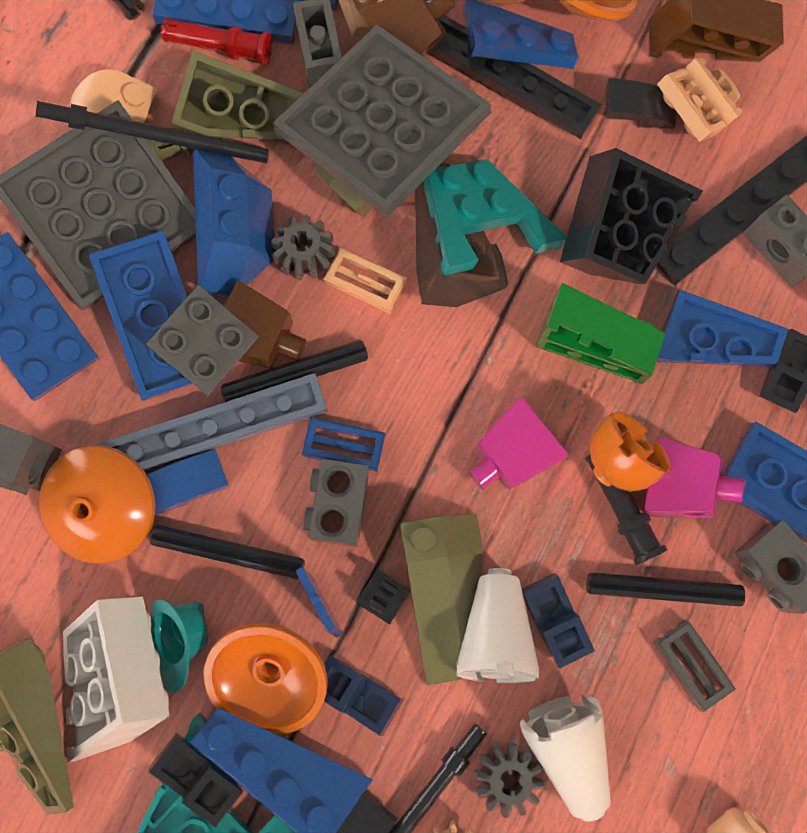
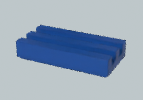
[302,417,386,472]

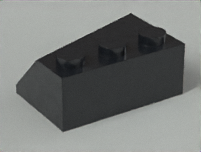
[560,148,703,284]

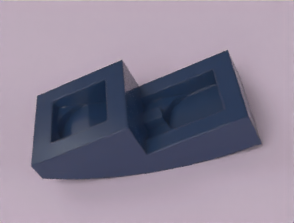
[522,573,595,669]
[324,655,404,736]

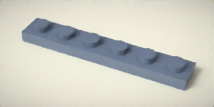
[96,373,328,472]

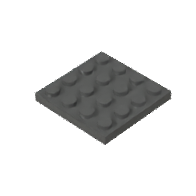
[273,25,491,217]
[0,100,196,311]

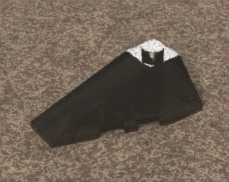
[415,163,508,307]

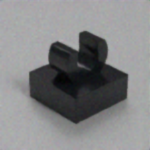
[356,569,411,625]

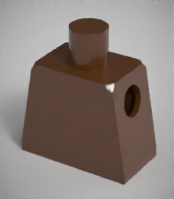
[360,0,455,57]
[225,280,306,368]

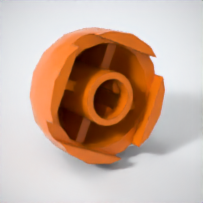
[589,411,672,492]

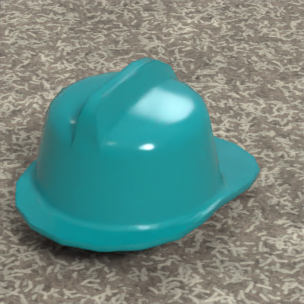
[151,599,208,694]

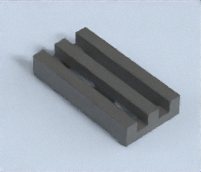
[653,620,736,712]

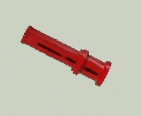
[161,18,272,66]

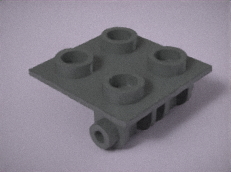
[146,285,259,396]

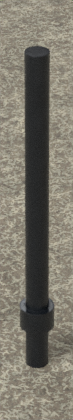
[35,101,269,164]
[390,723,488,833]

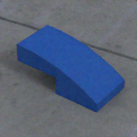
[147,449,229,515]

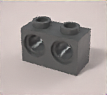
[303,459,369,547]

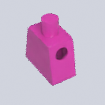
[469,397,569,490]
[644,437,745,518]

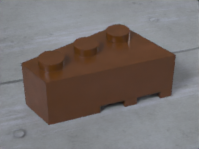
[649,0,784,62]

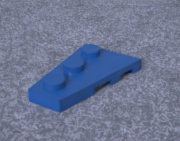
[464,0,579,69]
[656,290,788,367]

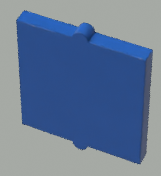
[296,567,344,638]

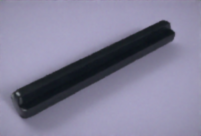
[221,340,368,402]
[150,525,305,579]
[586,573,745,607]

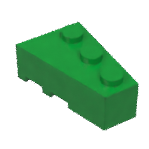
[536,283,665,384]

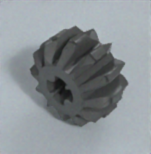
[271,214,335,281]
[474,742,545,818]

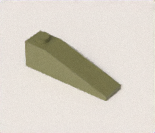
[171,50,304,140]
[400,513,484,685]
[0,638,74,814]

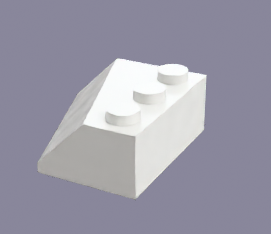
[63,596,169,763]

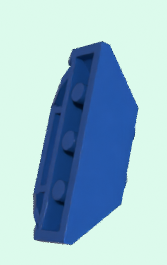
[193,149,275,296]

